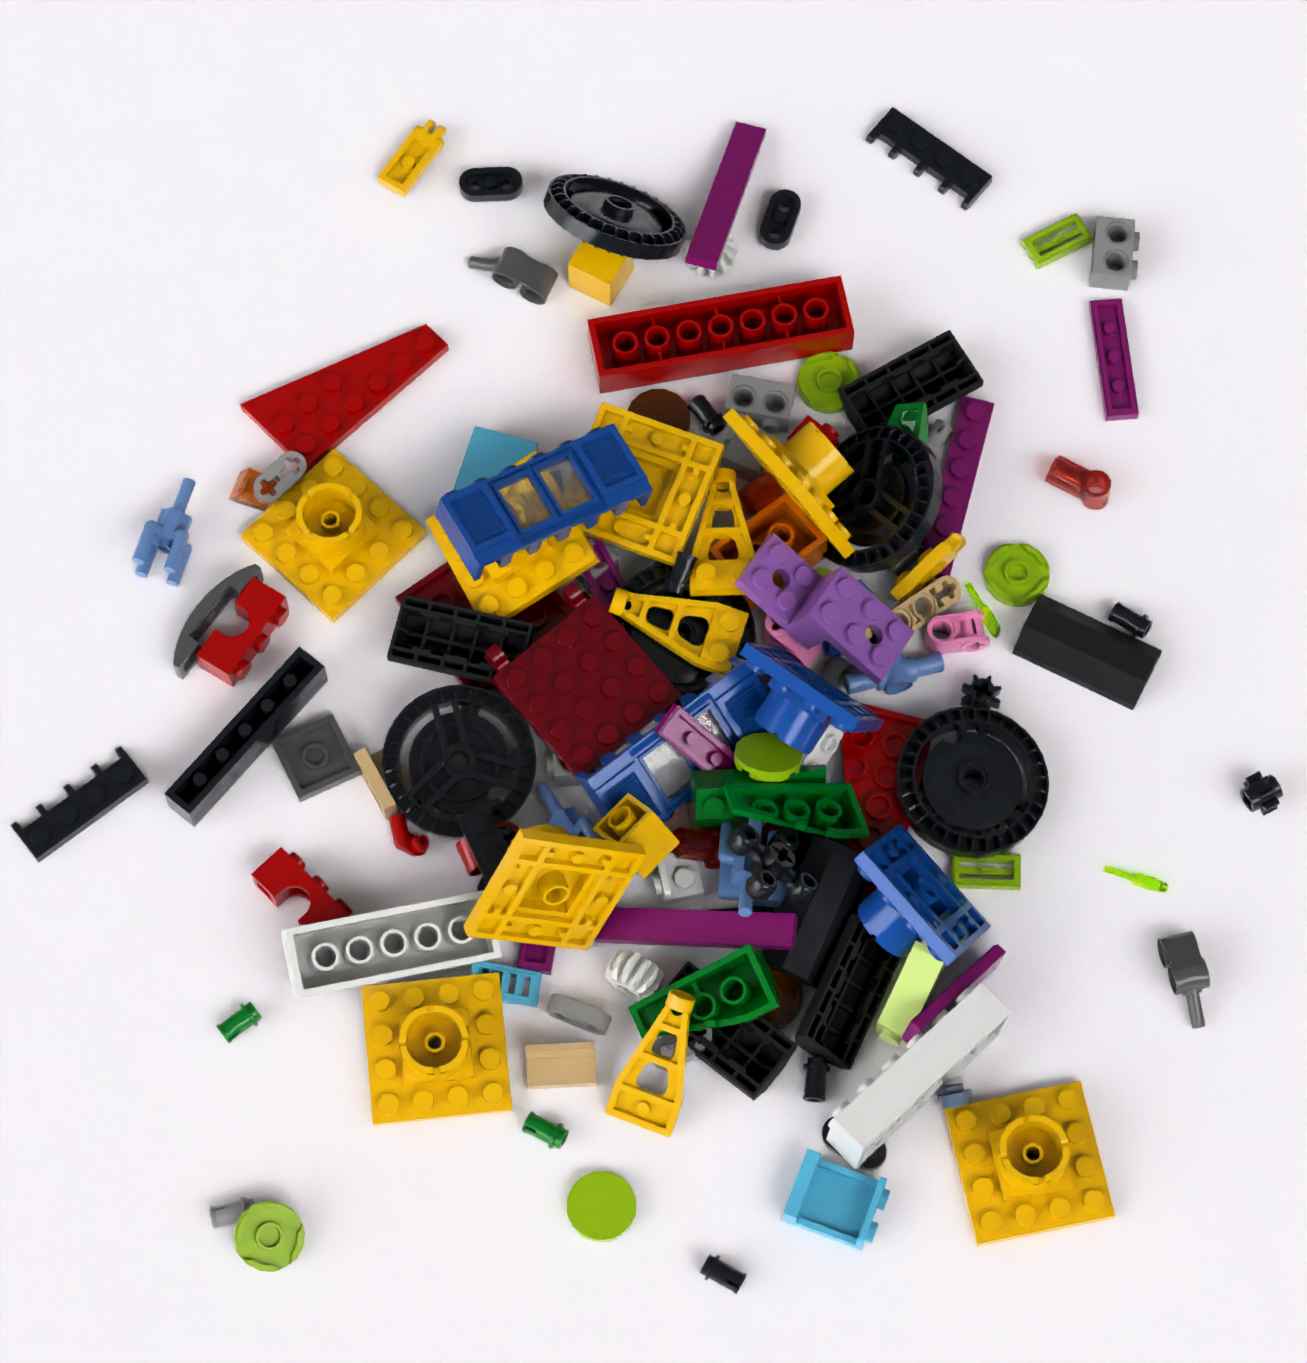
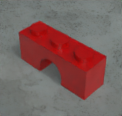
[196,577,289,687]
[251,847,353,926]

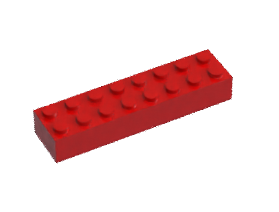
[587,275,854,394]

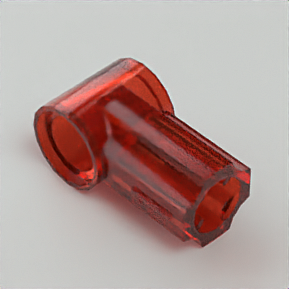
[1045,455,1111,510]
[737,472,782,516]
[670,827,720,869]

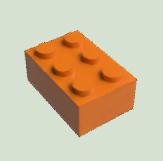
[708,493,827,611]

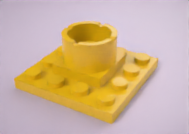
[563,402,725,566]
[723,408,855,559]
[241,449,427,623]
[425,450,600,618]
[463,824,646,951]
[361,972,513,1126]
[944,1081,1115,1247]

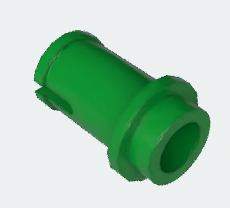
[216,1001,262,1044]
[522,1111,569,1149]

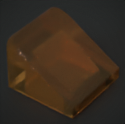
[229,467,277,511]

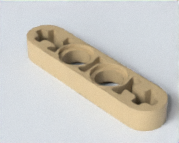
[865,575,961,643]

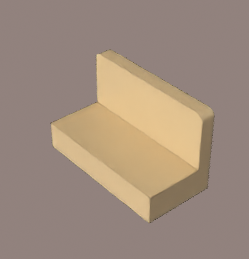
[353,747,421,820]
[525,1042,597,1090]

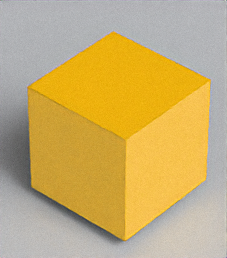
[568,242,634,307]
[592,793,680,879]

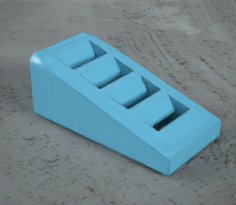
[470,962,542,1007]

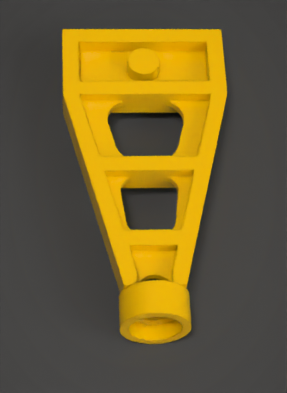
[690,468,755,596]
[608,587,749,675]
[605,989,696,1138]

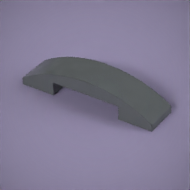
[173,564,264,680]

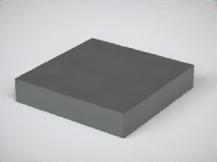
[271,714,361,802]

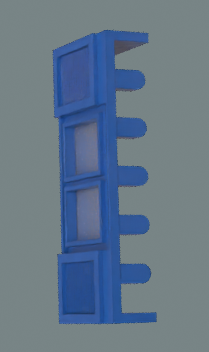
[435,423,653,581]
[575,656,777,823]

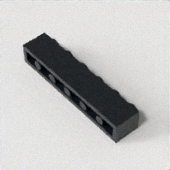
[164,646,328,827]

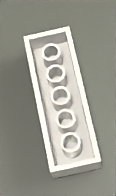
[281,890,502,1000]
[826,982,1012,1170]

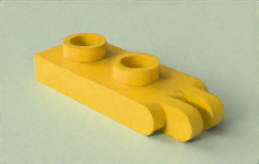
[378,119,447,198]
[890,533,966,602]

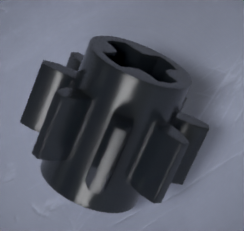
[960,674,1002,709]
[1240,771,1283,816]

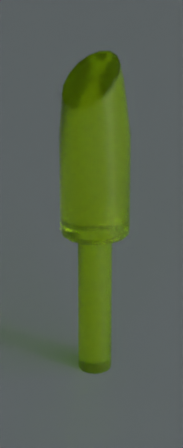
[965,583,1001,638]
[1104,865,1168,893]

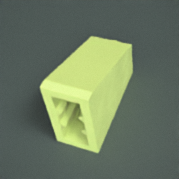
[875,941,945,1046]

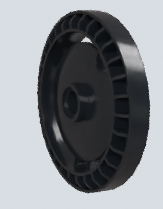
[543,174,687,260]
[822,425,943,573]
[612,563,756,711]
[382,685,537,840]
[894,706,1049,859]

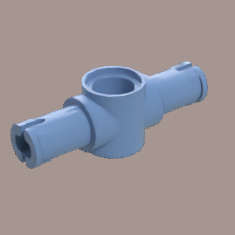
[843,652,945,695]

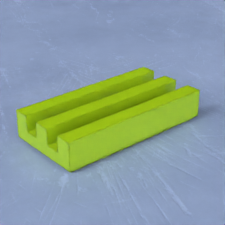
[1021,213,1093,270]
[952,854,1021,890]

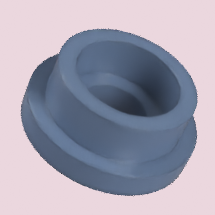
[937,1083,972,1109]

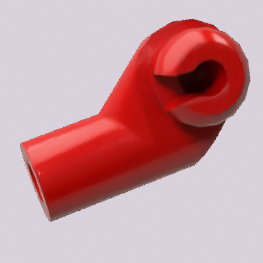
[389,814,429,857]

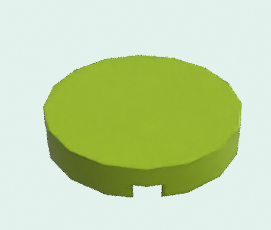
[797,351,861,414]
[983,543,1050,607]
[733,733,802,782]
[567,1171,636,1242]
[233,1200,305,1272]

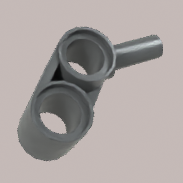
[468,247,558,305]
[1157,931,1210,1028]

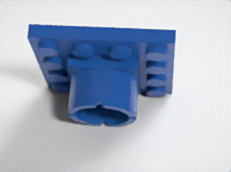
[739,643,885,754]
[854,823,991,966]

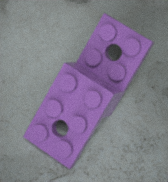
[734,533,914,684]

